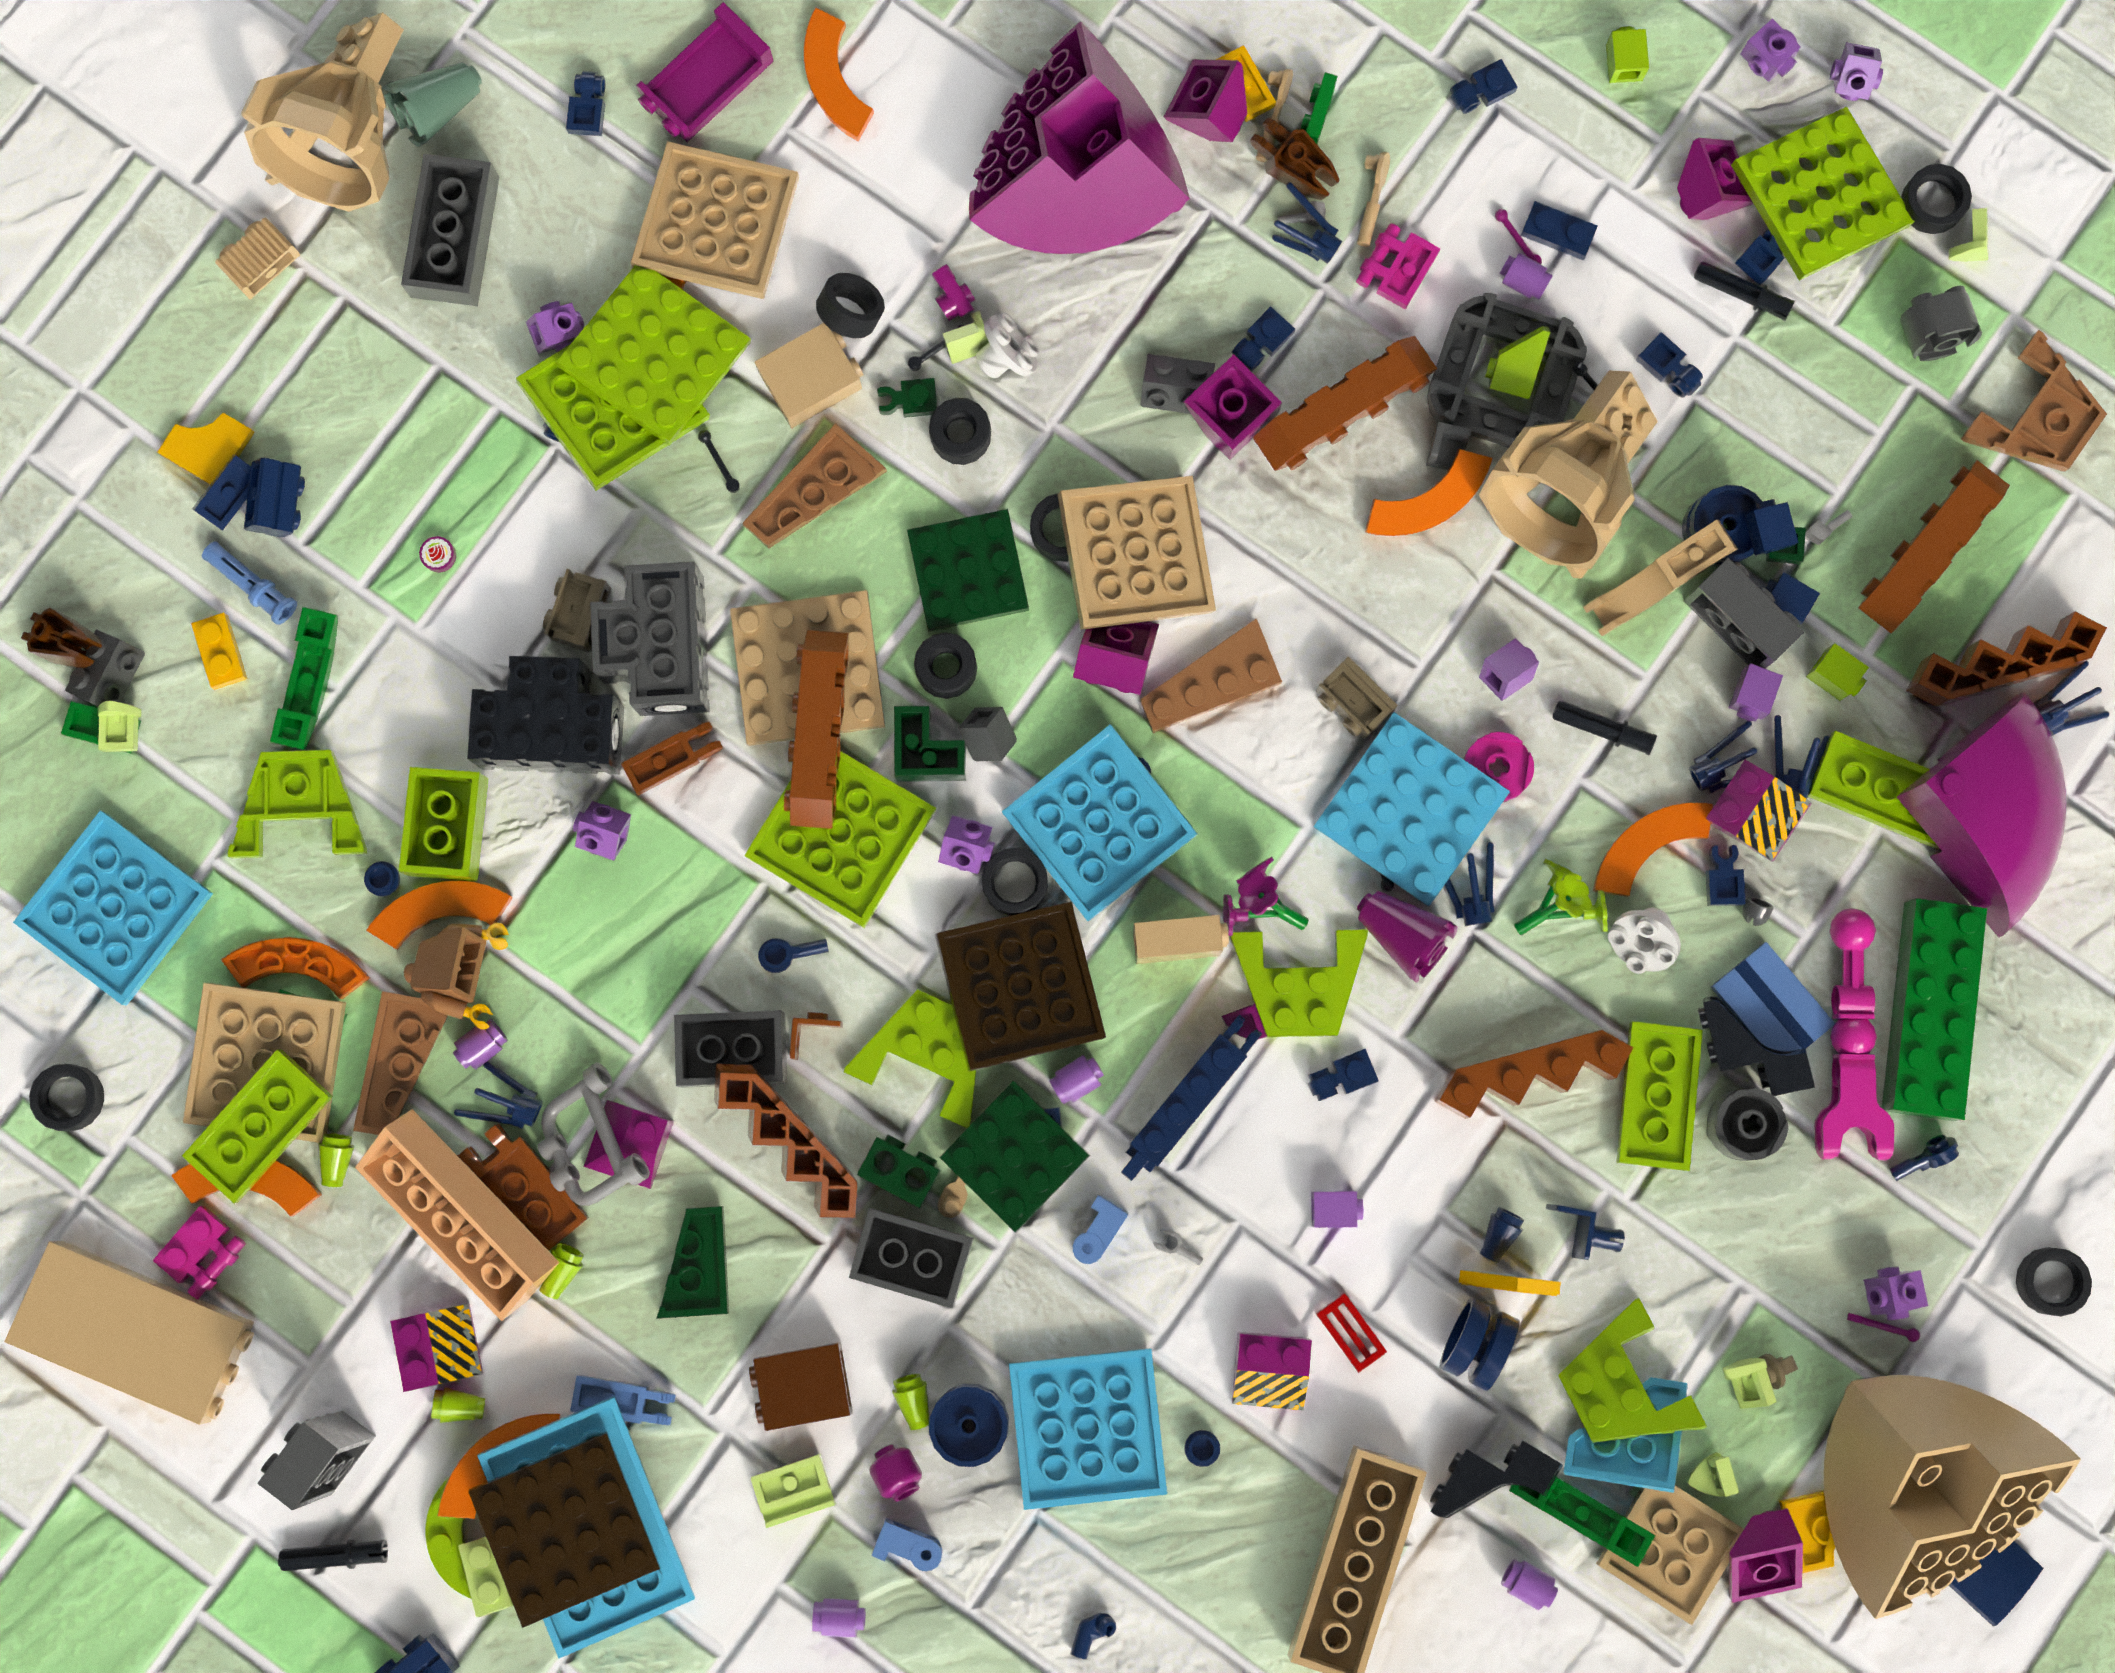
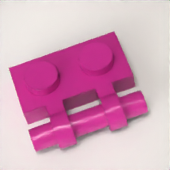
[1356,223,1441,310]
[152,1206,246,1300]

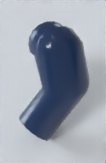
[1070,1613,1117,1659]

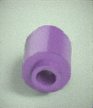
[1499,253,1553,299]
[453,1019,508,1070]
[1049,1055,1104,1104]
[1501,1559,1558,1610]
[812,1598,866,1638]

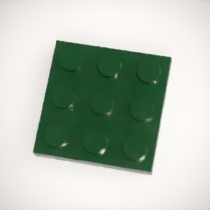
[907,509,1029,632]
[939,1081,1091,1233]

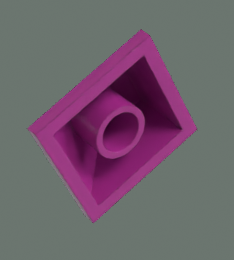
[1163,59,1247,142]
[1677,137,1753,220]
[583,1100,674,1189]
[1729,1508,1803,1603]

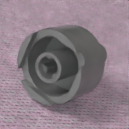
[1900,285,1982,361]
[1706,1088,1788,1161]

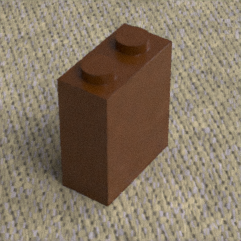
[749,1342,853,1431]

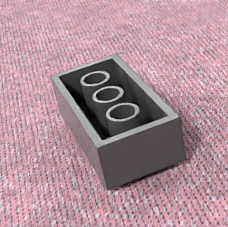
[401,154,499,307]
[257,1410,376,1511]

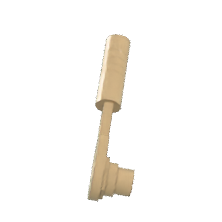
[1256,69,1293,163]
[1357,152,1390,247]
[938,1176,968,1218]

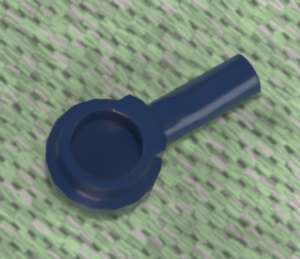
[758,938,829,973]
[1889,1135,1959,1181]

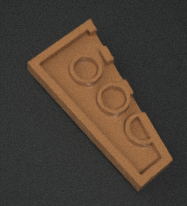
[742,423,887,549]
[1140,618,1282,733]
[353,991,448,1135]

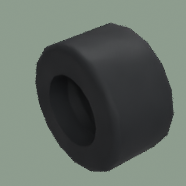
[929,398,991,465]
[914,632,978,699]

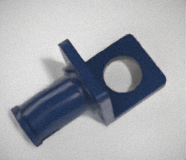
[1546,1204,1625,1260]

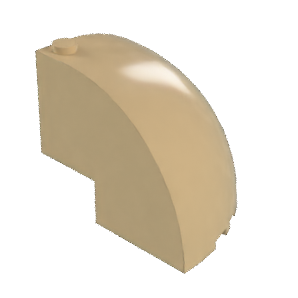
[1824,1375,2081,1619]

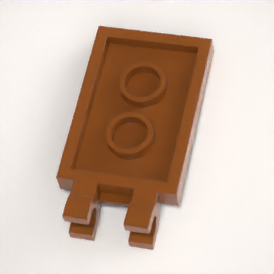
[457,1123,589,1250]

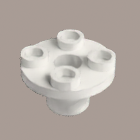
[976,312,1039,378]
[1608,908,1681,974]

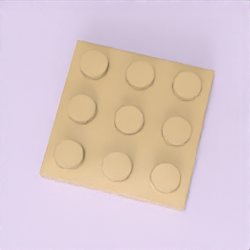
[1596,1485,1744,1625]

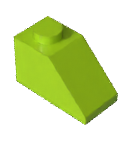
[1484,326,1550,399]

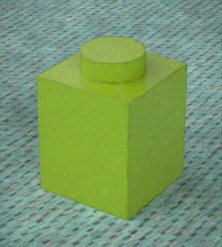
[1606,26,1649,83]
[1806,643,1869,701]

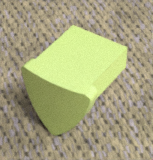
[1949,208,1989,262]
[943,311,989,364]
[98,701,142,752]
[1722,1358,1777,1409]
[1686,1452,1739,1497]

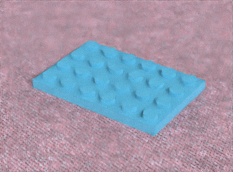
[477,1396,695,1659]

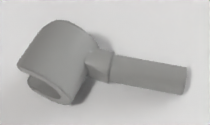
[1278,201,1326,226]
[1805,510,1852,545]
[1153,1229,1203,1265]

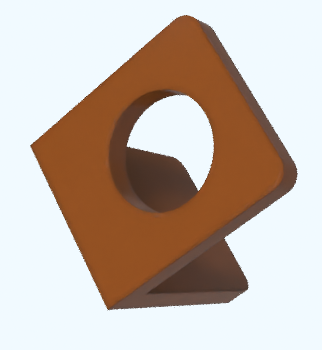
[790,1012,843,1060]

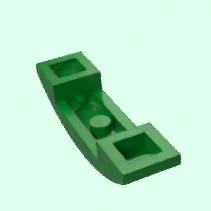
[270,607,338,750]
[1509,1477,1656,1567]

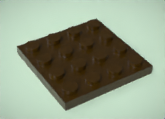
[935,901,1106,1072]
[468,1431,660,1628]

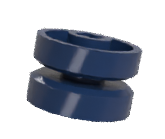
[1682,485,1763,567]
[1439,1297,1520,1391]
[929,1383,1009,1467]

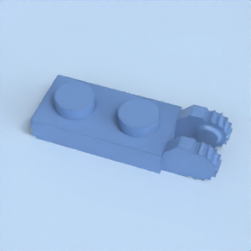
[570,1375,676,1425]

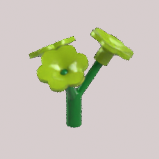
[1514,859,1608,936]

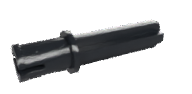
[1694,261,1795,321]
[1552,701,1657,756]
[278,1539,388,1571]

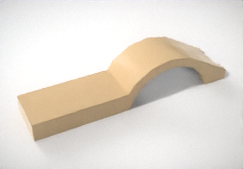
[1583,520,1738,636]

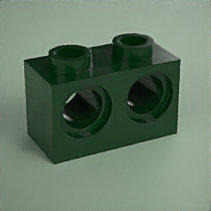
[857,1134,941,1208]

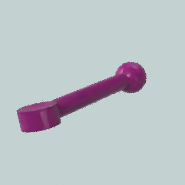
[1495,209,1542,264]
[1847,1313,1920,1342]

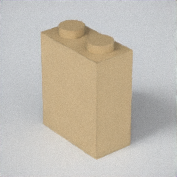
[754,323,864,429]
[1133,915,1229,964]

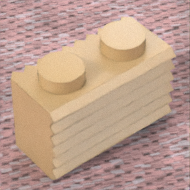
[215,217,300,300]

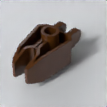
[1249,117,1340,200]
[21,608,102,668]

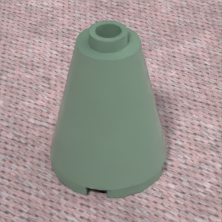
[383,62,482,147]

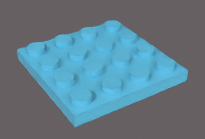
[1313,712,1510,907]
[1002,724,1198,921]
[13,810,214,1006]
[1009,1348,1167,1510]

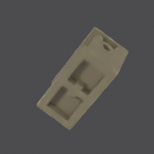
[543,569,612,652]
[1316,656,1398,740]

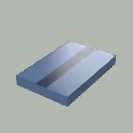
[1711,942,1835,1051]

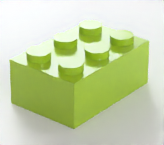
[399,767,489,881]

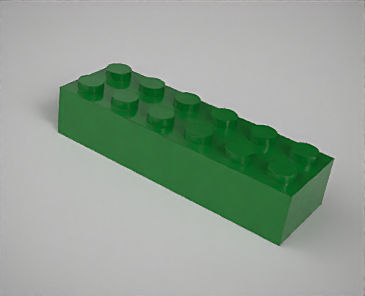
[1882,898,1987,1121]

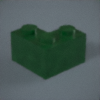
[894,706,967,782]

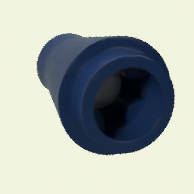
[1480,1207,1524,1263]

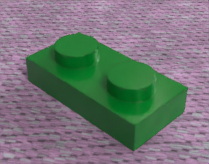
[1301,72,1338,145]

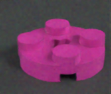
[1464,732,1534,802]

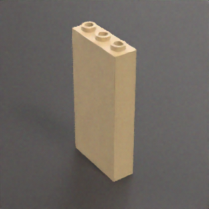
[4,1241,254,1425]

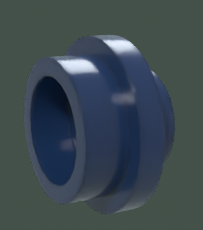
[364,861,400,897]
[1184,1430,1220,1467]

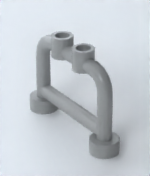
[538,1062,650,1206]

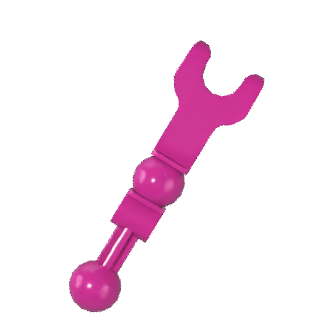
[1814,908,1895,1161]

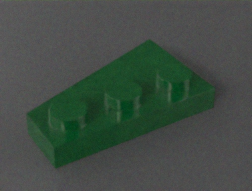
[656,1206,729,1319]

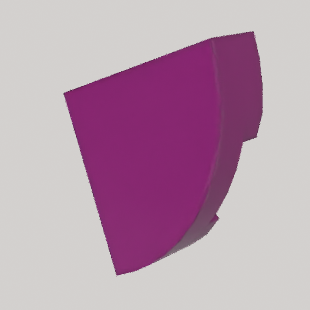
[1221,1004,1267,1039]

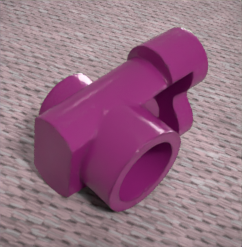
[931,264,976,322]

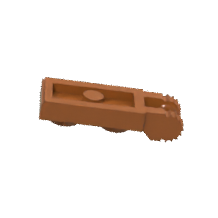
[621,722,723,796]

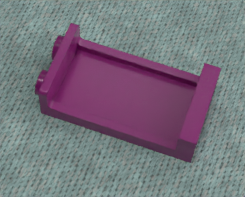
[636,2,774,143]

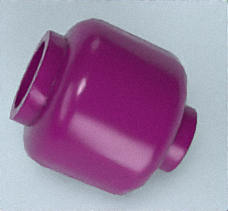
[869,1444,922,1502]

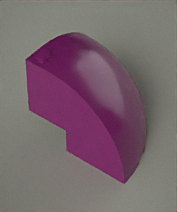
[969,21,1190,254]
[1896,692,2066,938]

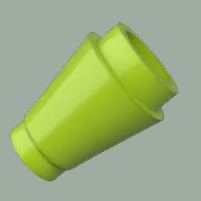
[318,1133,355,1187]
[539,1243,584,1299]
[892,1373,929,1430]
[431,1387,486,1423]

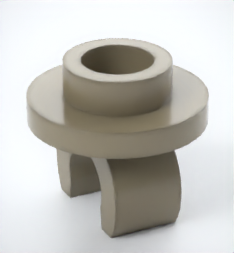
[1759,1354,1798,1389]

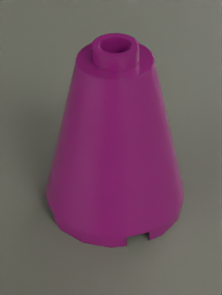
[1357,891,1458,983]

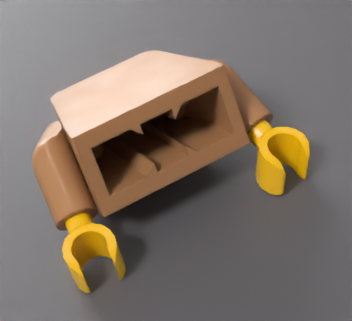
[404,923,509,1029]

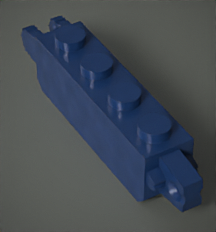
[1121,1015,1263,1181]

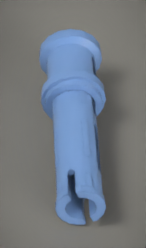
[202,541,297,625]

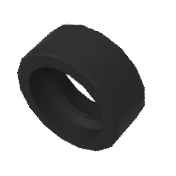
[1901,164,1972,234]
[816,273,885,339]
[1030,493,1069,562]
[981,848,1048,916]
[29,1064,104,1131]
[2016,1247,2092,1317]

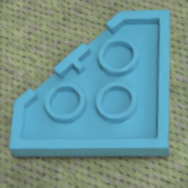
[1564,1377,1688,1493]

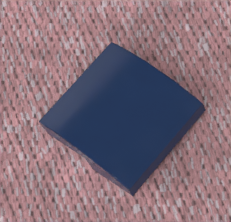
[1948,1541,2044,1627]

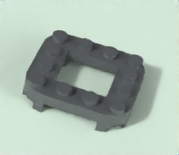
[1427,293,1587,448]

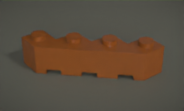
[1252,335,1437,471]
[1858,460,2010,634]
[1906,611,2107,707]
[784,630,849,829]
[1434,1030,1634,1119]
[714,1064,858,1218]

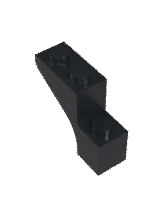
[1698,996,1815,1096]
[1429,1440,1563,1518]

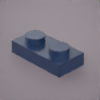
[1520,201,1598,261]
[192,454,251,531]

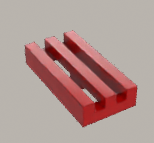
[1315,1293,1387,1373]

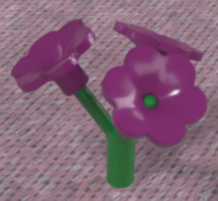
[1223,856,1309,936]

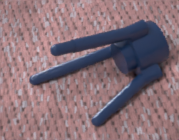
[1272,182,1342,264]
[2033,661,2110,736]
[1774,715,1830,799]
[1689,721,1757,794]
[1445,842,1495,926]
[454,1061,543,1129]

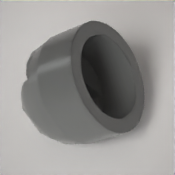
[1742,897,1774,926]

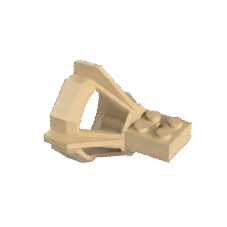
[241,12,404,212]
[1479,370,1658,579]

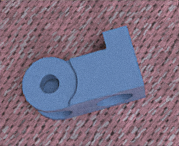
[1073,1195,1128,1264]
[871,1517,942,1572]

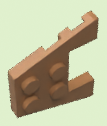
[1961,330,2107,472]

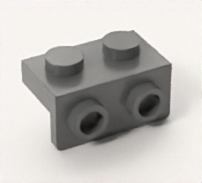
[1140,354,1215,414]
[64,629,145,706]

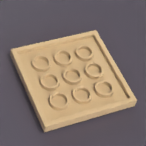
[631,141,799,299]
[1058,476,1216,630]
[730,590,885,746]
[183,983,346,1143]

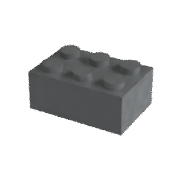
[1684,558,1804,669]
[674,1010,787,1088]
[848,1208,974,1308]

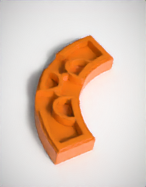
[804,7,874,142]
[1365,449,1493,536]
[1593,803,1713,897]
[366,881,513,950]
[221,937,370,999]
[171,1161,322,1217]
[437,1413,560,1519]

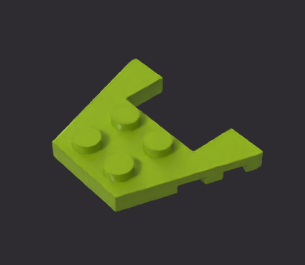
[228,750,367,859]
[1230,929,1368,1038]
[843,989,976,1128]
[1558,1298,1707,1443]

